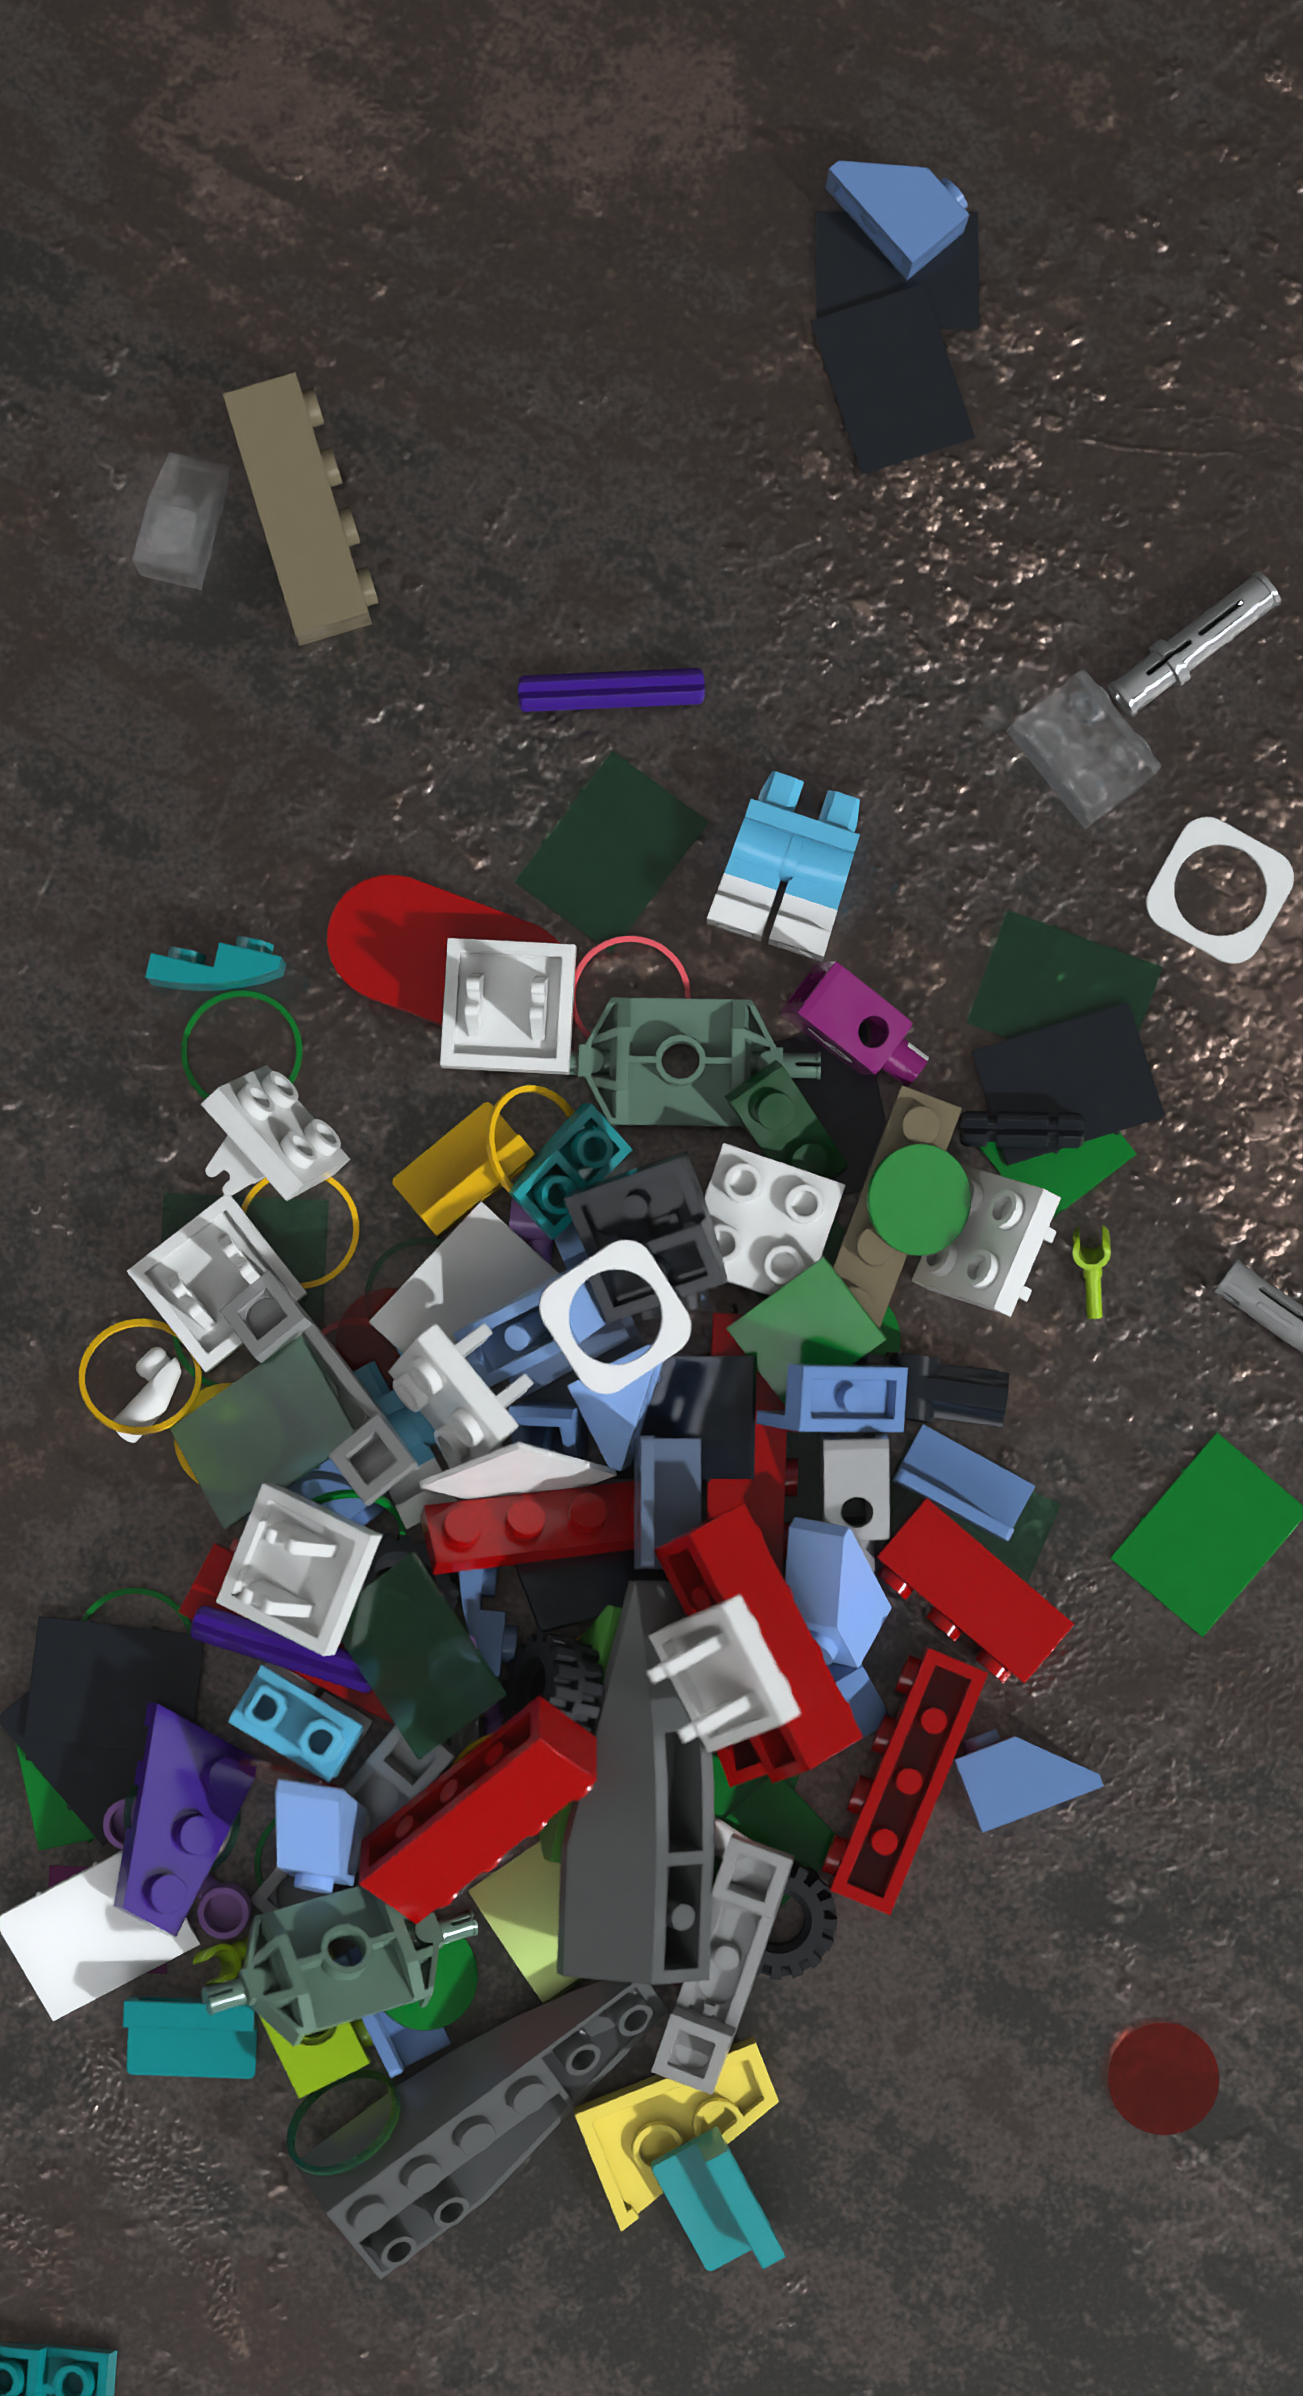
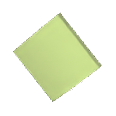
[468,1841,586,2004]

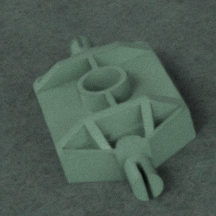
[540,997,821,1129]
[201,1885,478,2046]

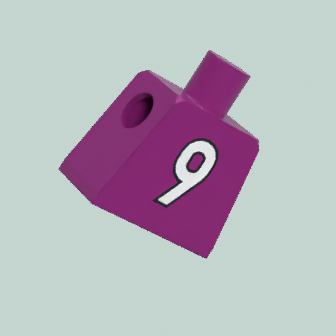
[778,961,929,1087]

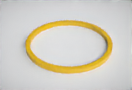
[486,1085,574,1192]
[241,1177,360,1289]
[79,1319,202,1435]

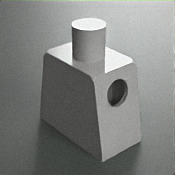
[819,1432,890,1572]

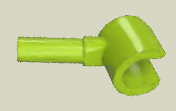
[1072,1225,1111,1319]
[193,1935,249,1986]

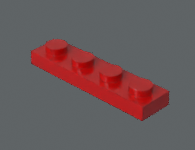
[420,1481,634,1575]

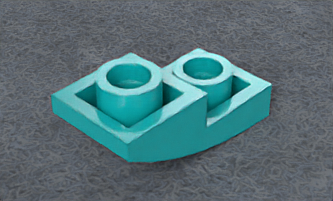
[145,936,286,991]
[509,1103,633,1240]
[0,2342,117,2396]

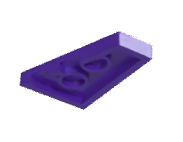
[114,1702,263,1937]

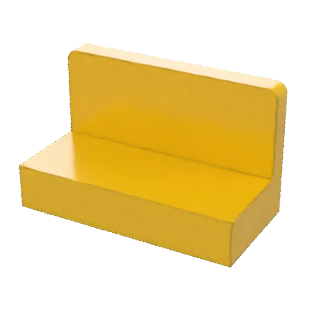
[392,1102,536,1240]

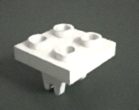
[440,938,577,1075]
[201,1065,350,1201]
[704,1143,845,1296]
[912,1164,1061,1317]
[127,1195,308,1373]
[388,1323,534,1464]
[216,1482,382,1656]
[647,1595,801,1753]

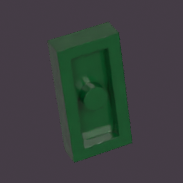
[724,1060,849,1179]

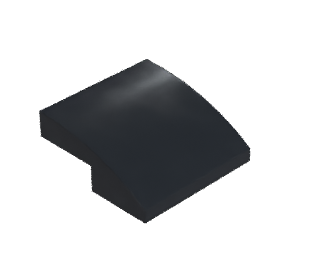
[564,1151,728,1324]

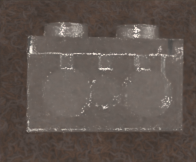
[1006,670,1161,829]

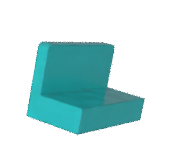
[123,1995,259,2079]
[651,2126,786,2271]

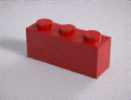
[875,1498,1075,1684]

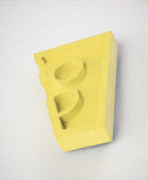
[573,2036,779,2232]

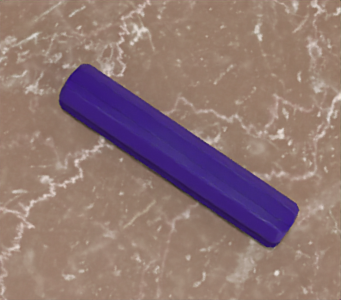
[518,668,705,712]
[190,1606,380,1693]

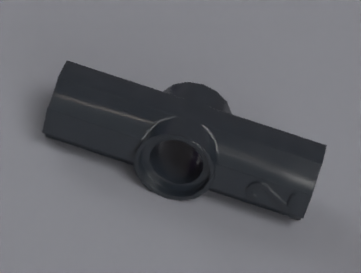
[852,1352,1010,1428]

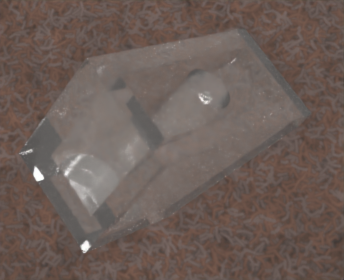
[133,452,232,590]

